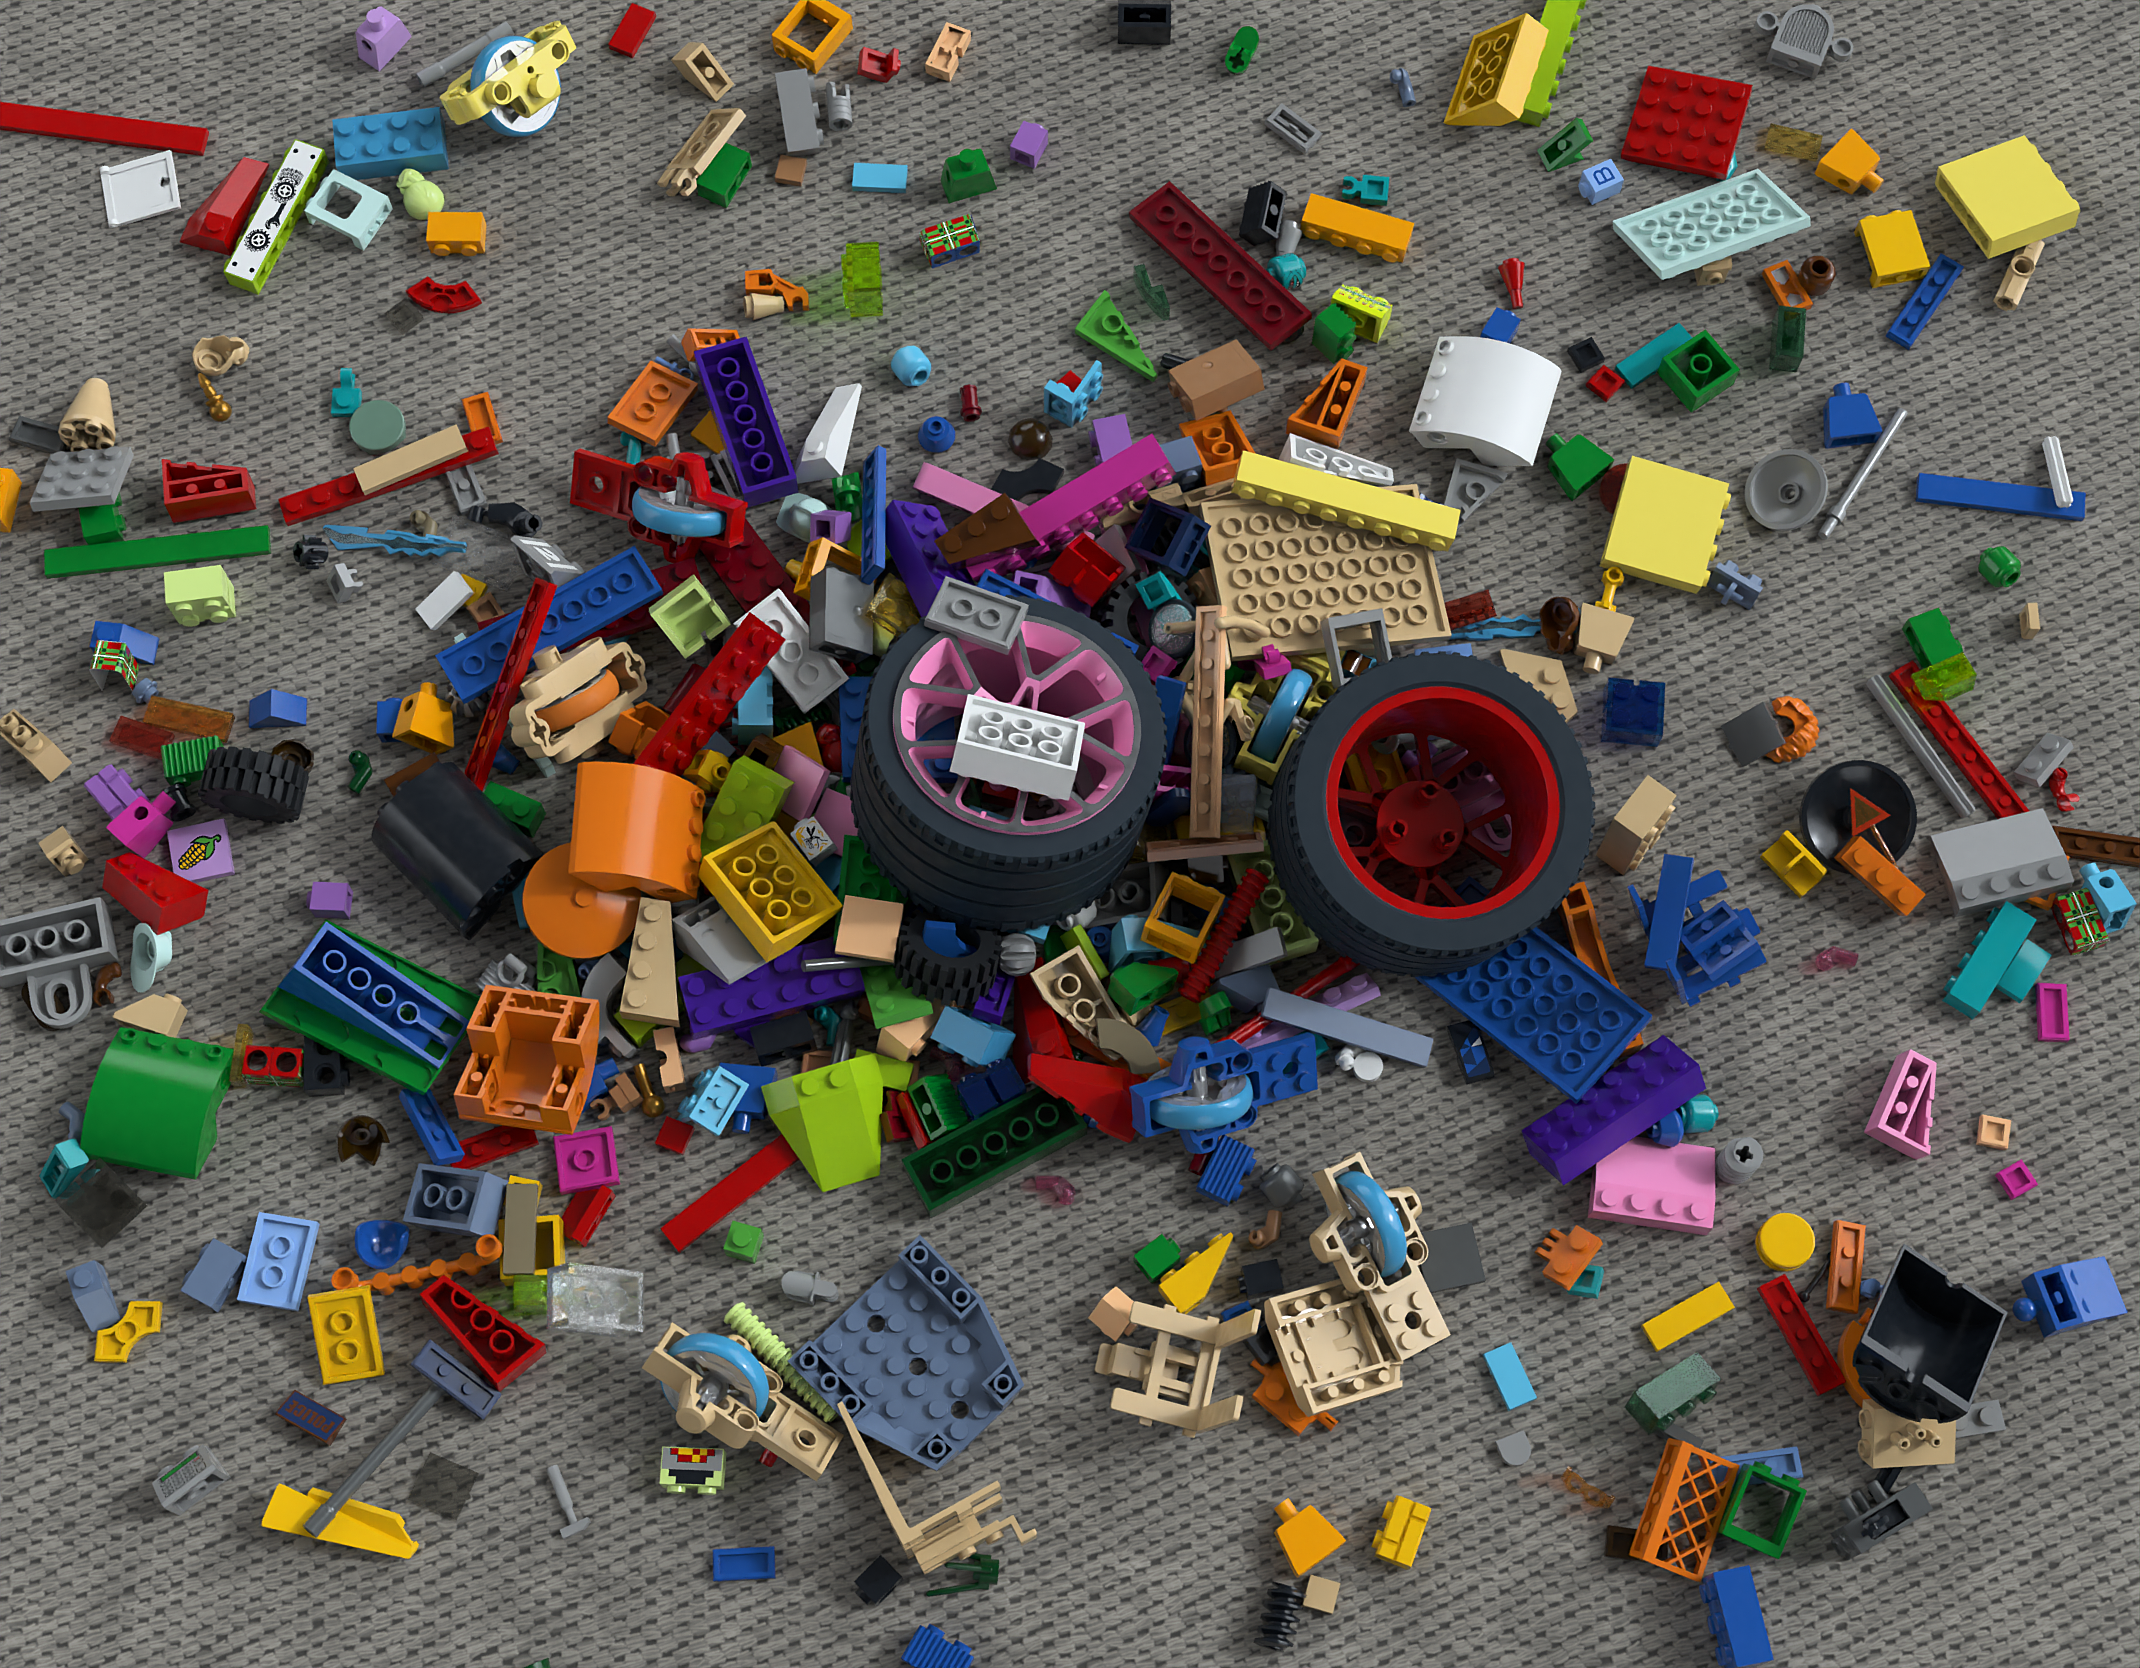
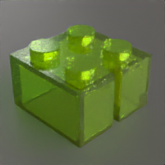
[841,242,883,317]

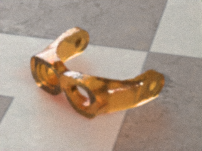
[1561,1465,1616,1509]

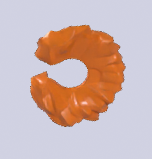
[1763,696,1820,764]

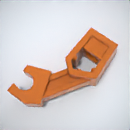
[745,269,809,311]

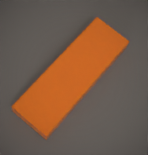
[1826,1220,1866,1315]

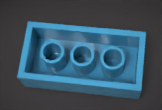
[332,107,449,180]

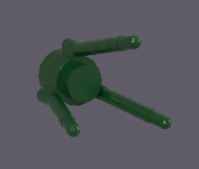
[926,1553,999,1597]

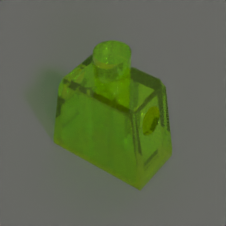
[513,1275,581,1316]

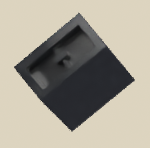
[1118,0,1171,45]

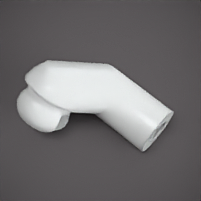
[1335,1044,1366,1071]

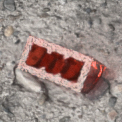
[1444,590,1497,630]

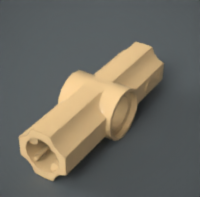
[1993,240,2045,311]
[1101,483,1185,531]

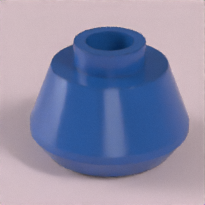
[918,416,955,453]
[1085,926,1112,963]
[1646,1110,1684,1147]

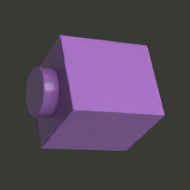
[1010,121,1048,169]
[810,510,851,544]
[306,882,353,919]

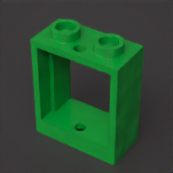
[1717,1461,1807,1559]

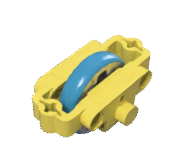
[440,21,576,137]

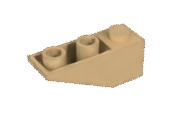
[0,709,72,782]

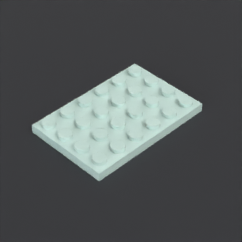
[1613,169,1811,280]

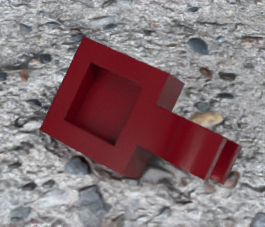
[880,1090,913,1143]

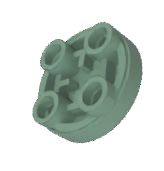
[349,400,406,455]

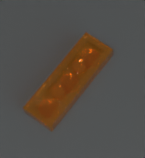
[143,695,235,743]

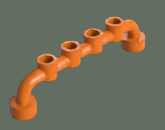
[331,1234,503,1295]

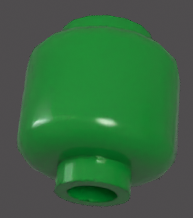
[1978,546,2021,587]

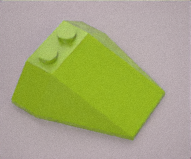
[761,1053,883,1192]

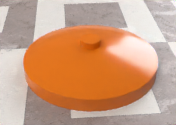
[522,842,641,959]

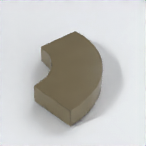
[1096,1018,1161,1074]

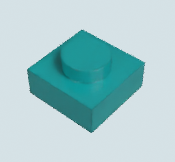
[1567,1265,1604,1299]

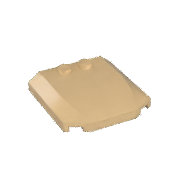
[1264,1274,1403,1417]

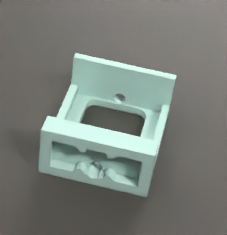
[304,169,393,251]

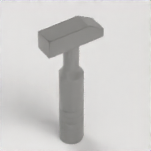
[546,1465,591,1539]

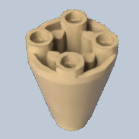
[58,378,116,452]

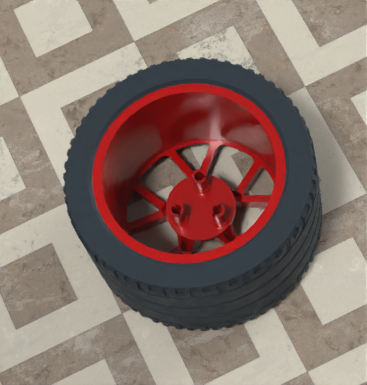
[1267,651,1596,977]

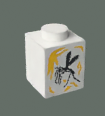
[790,816,838,867]

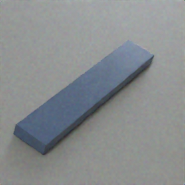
[1260,988,1433,1068]

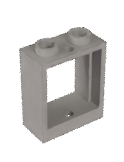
[1320,608,1392,689]

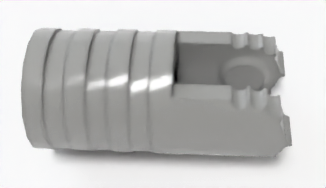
[826,82,853,131]

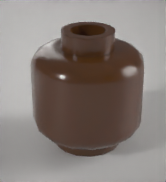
[1797,255,1836,296]

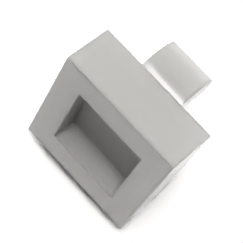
[326,563,363,603]

